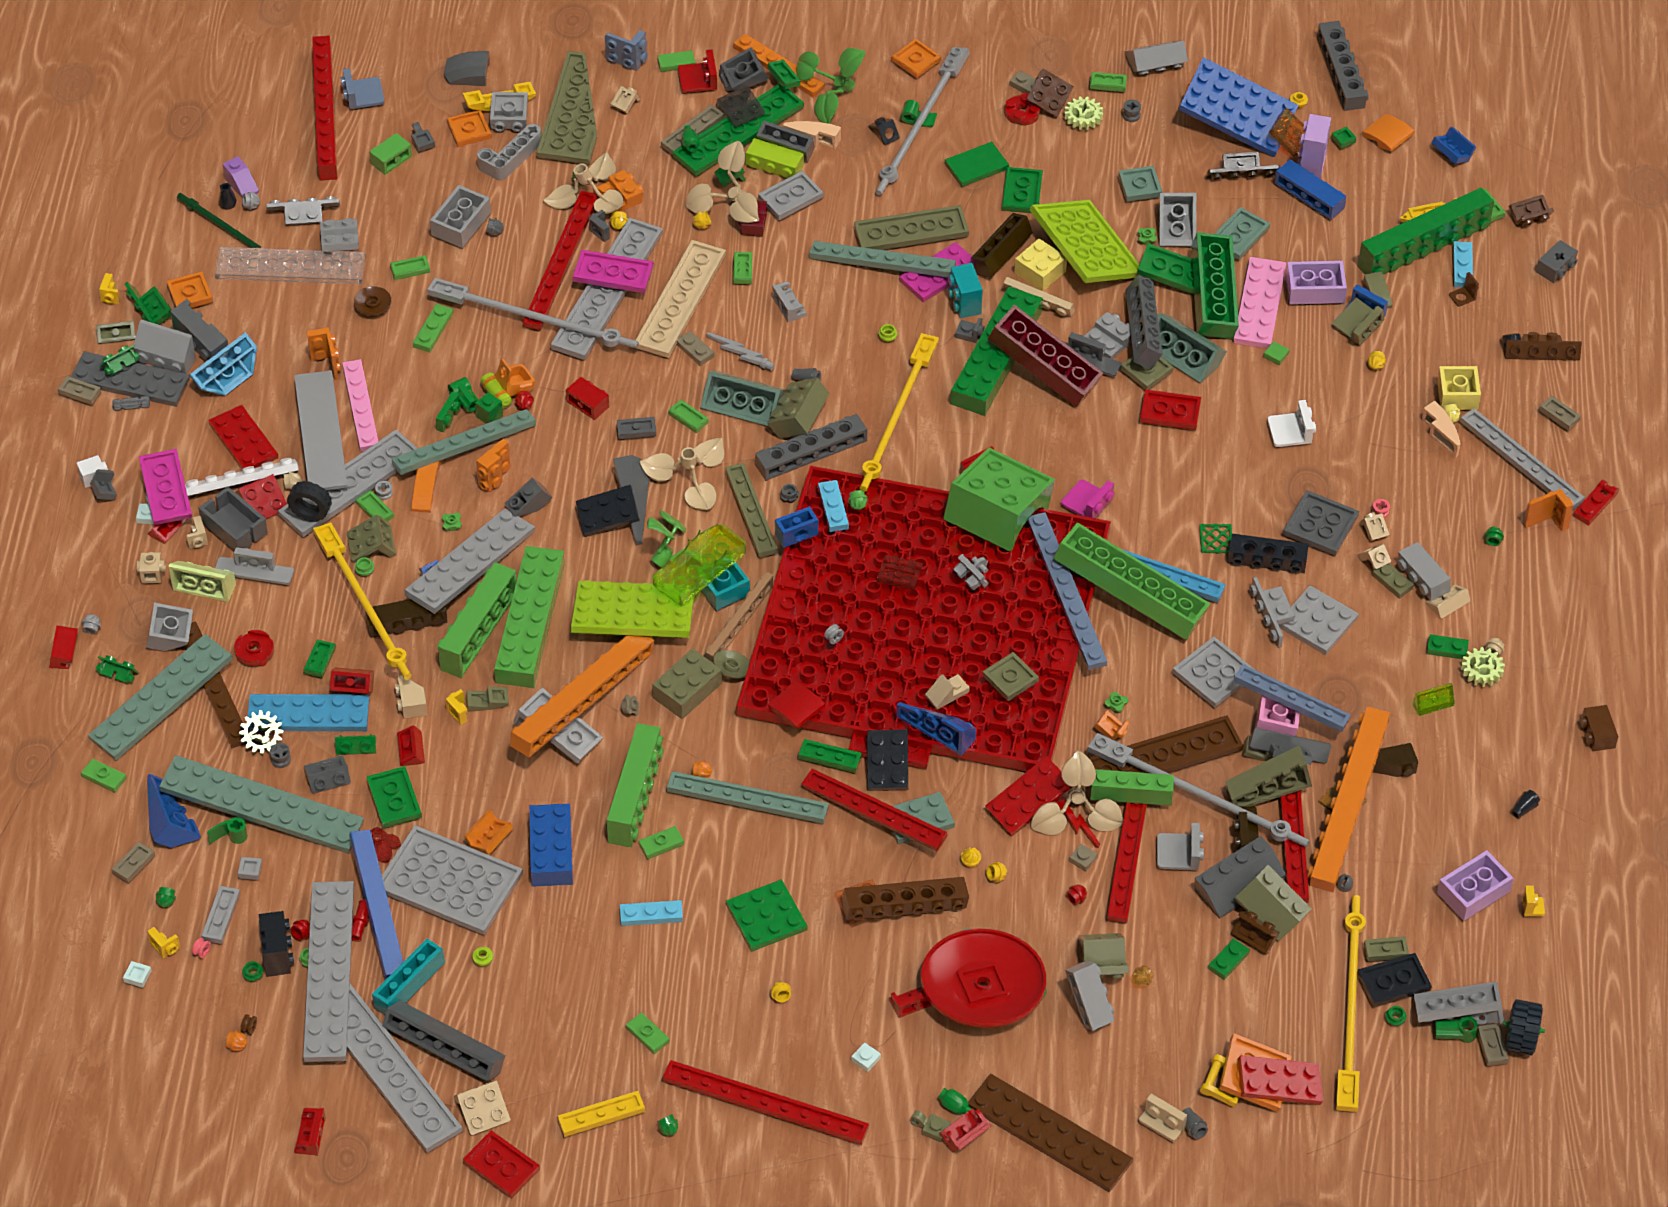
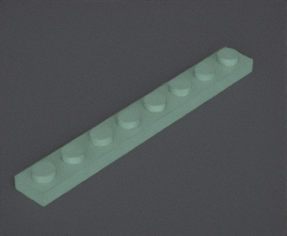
[809,241,956,277]
[392,409,536,475]
[667,771,829,824]

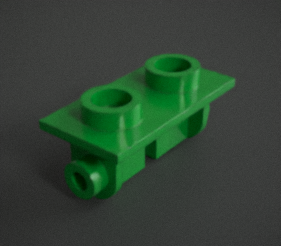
[99,344,140,375]
[96,655,139,684]
[335,734,376,755]

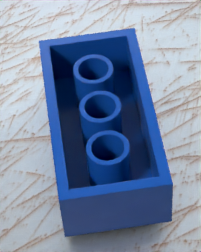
[529,803,573,887]

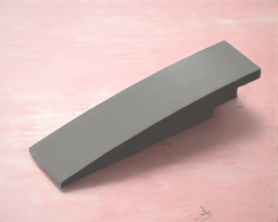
[294,370,348,490]

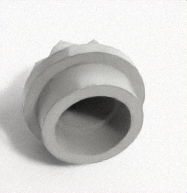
[242,192,260,210]
[81,614,101,634]

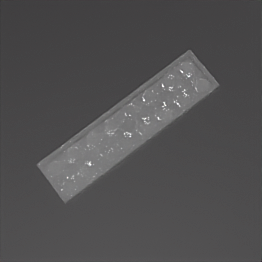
[215,247,366,284]

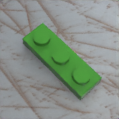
[413,304,454,353]

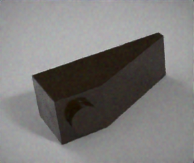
[1373,743,1418,777]

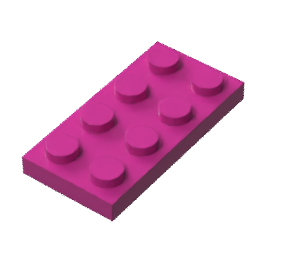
[899,242,973,302]
[573,250,654,293]
[139,449,192,525]

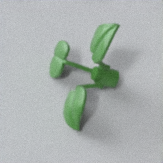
[796,48,866,124]
[647,510,709,568]

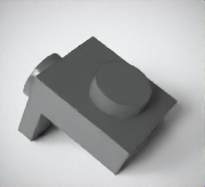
[90,469,117,500]

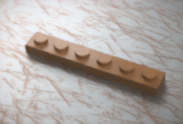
[705,572,773,663]

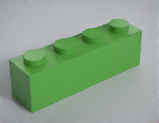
[1091,769,1174,805]

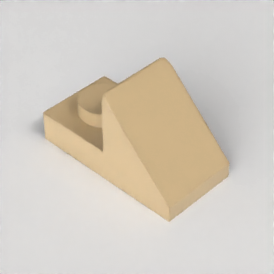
[925,674,970,710]

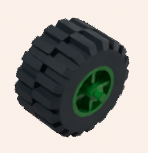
[1503,999,1545,1056]

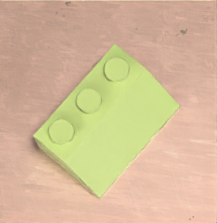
[169,561,236,602]

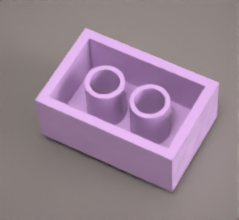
[1298,114,1331,179]
[1286,261,1347,304]
[1437,850,1514,921]

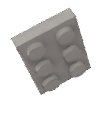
[758,171,824,220]

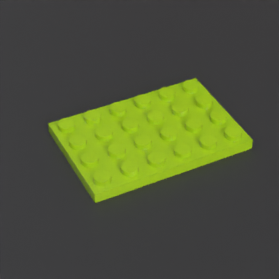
[1030,200,1143,283]
[571,580,695,638]

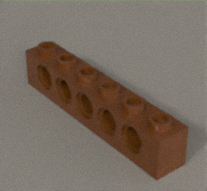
[842,877,969,920]

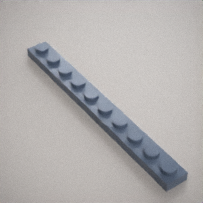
[1027,512,1107,670]

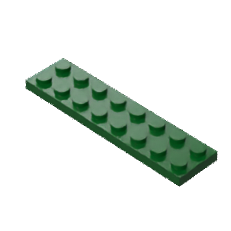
[672,84,804,176]

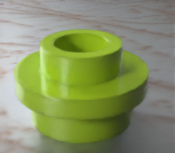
[879,324,897,342]
[472,947,493,967]

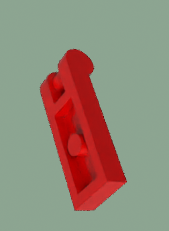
[1573,479,1619,526]

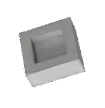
[238,857,263,880]

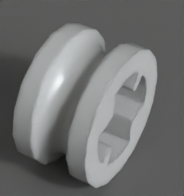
[375,481,393,500]
[824,624,844,644]

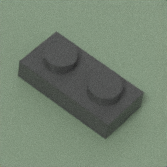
[617,417,656,439]

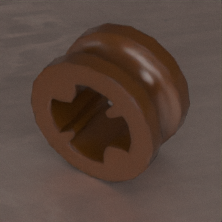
[241,1014,257,1035]

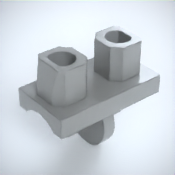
[953,554,988,590]

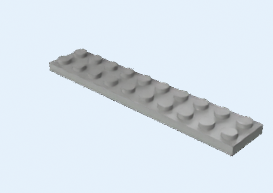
[551,217,663,360]
[303,881,354,1062]
[347,984,463,1153]

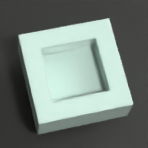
[136,504,154,525]
[123,961,152,988]
[851,1043,881,1072]

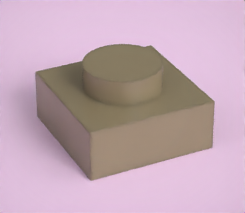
[1069,844,1098,872]

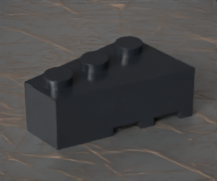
[259,911,294,977]

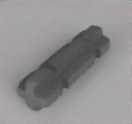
[112,396,150,410]

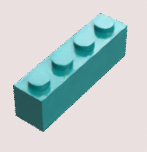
[372,938,445,1015]

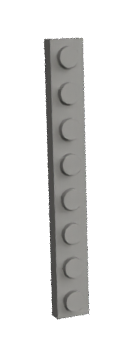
[1460,408,1585,510]

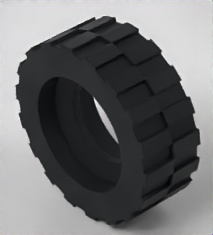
[287,481,332,522]

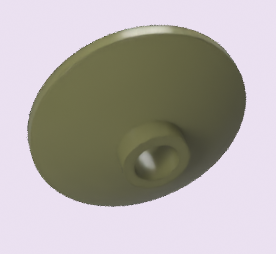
[713,650,750,678]

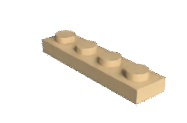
[1004,277,1075,317]

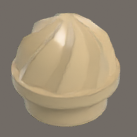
[284,472,302,489]
[1485,638,1504,658]

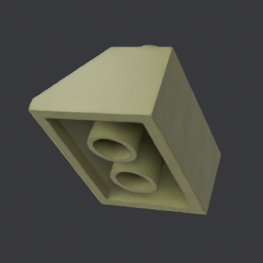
[1234,865,1312,942]

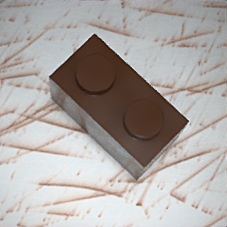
[1580,705,1619,752]

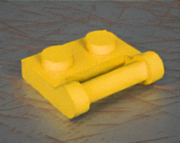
[1200,1054,1239,1107]

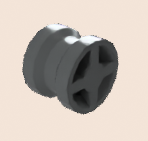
[1123,100,1141,122]
[270,743,291,768]

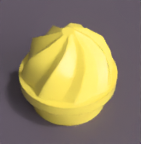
[1443,404,1460,423]

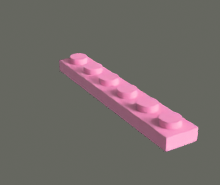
[342,359,378,452]

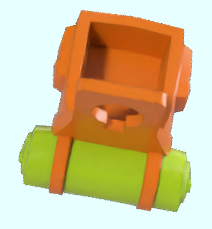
[480,358,535,409]

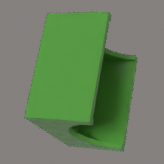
[944,448,1055,551]

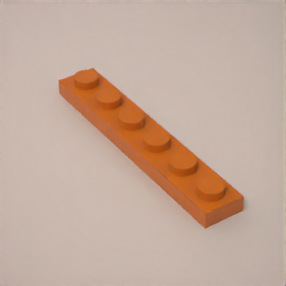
[733,34,825,98]

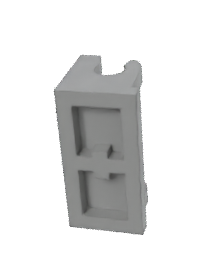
[772,282,807,322]

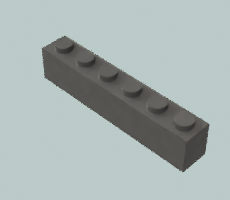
[382,1000,506,1081]

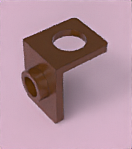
[1449,272,1479,307]

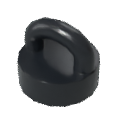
[1502,333,1521,349]

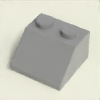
[146,603,193,651]

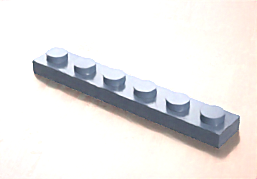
[1233,664,1351,732]

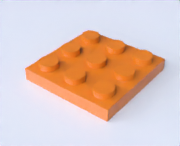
[1219,1033,1292,1112]

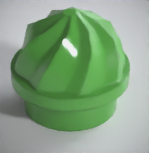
[848,490,868,510]

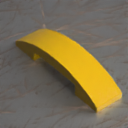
[462,82,536,111]

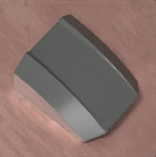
[719,47,768,91]
[444,51,490,86]

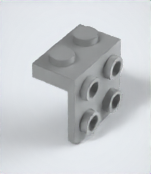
[1157,823,1204,871]

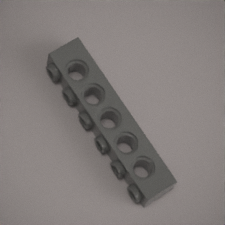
[1317,21,1369,111]
[1126,275,1163,369]
[755,414,867,481]

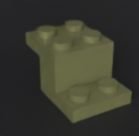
[1079,933,1129,979]

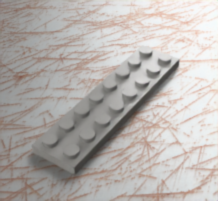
[278,430,418,537]
[405,508,535,614]

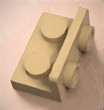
[1139,1094,1187,1142]

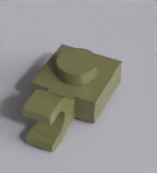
[911,1110,950,1142]

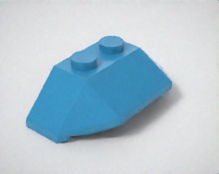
[189,332,257,396]

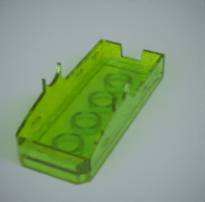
[652,524,746,607]

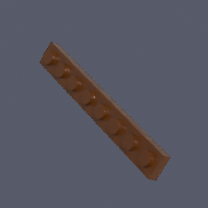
[184,621,247,749]

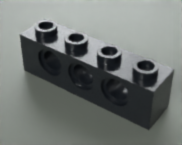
[1228,534,1309,574]

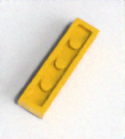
[557,1091,645,1137]

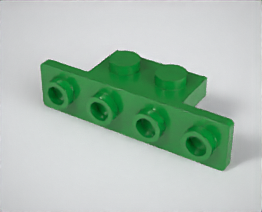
[124,282,172,325]

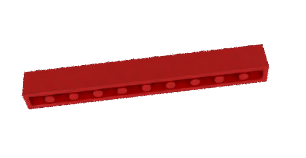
[312,35,338,181]

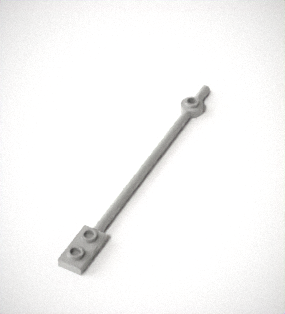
[875,47,970,196]
[427,278,639,349]
[1088,733,1310,847]

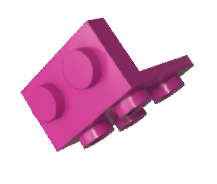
[1061,479,1115,518]

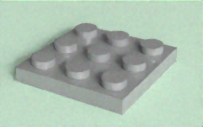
[1279,585,1359,655]
[1172,636,1254,708]

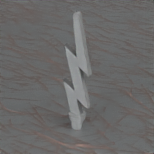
[707,332,775,371]

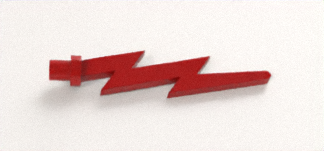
[1055,796,1100,848]

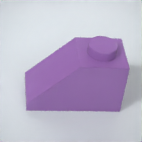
[223,156,259,198]

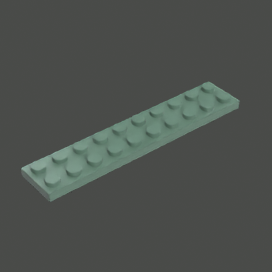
[159,755,364,854]

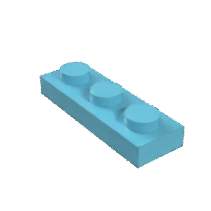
[1453,241,1473,288]
[818,480,849,532]
[620,900,683,926]

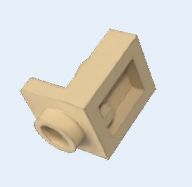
[611,86,640,113]
[1360,512,1390,542]
[186,516,208,549]
[1358,544,1391,569]

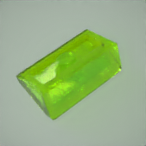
[1413,683,1455,716]

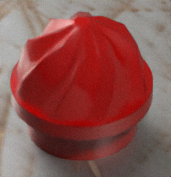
[515,391,534,410]
[1066,884,1087,905]
[290,919,310,940]

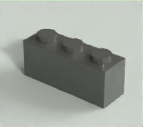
[757,121,815,163]

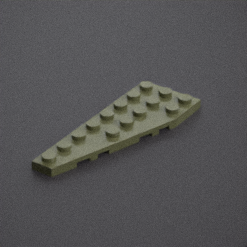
[537,51,597,165]

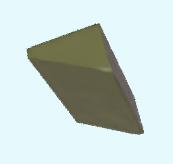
[96,321,136,344]

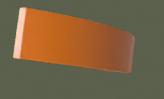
[411,460,442,513]

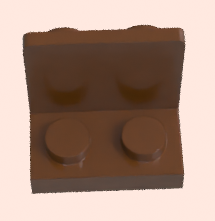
[1026,69,1074,117]

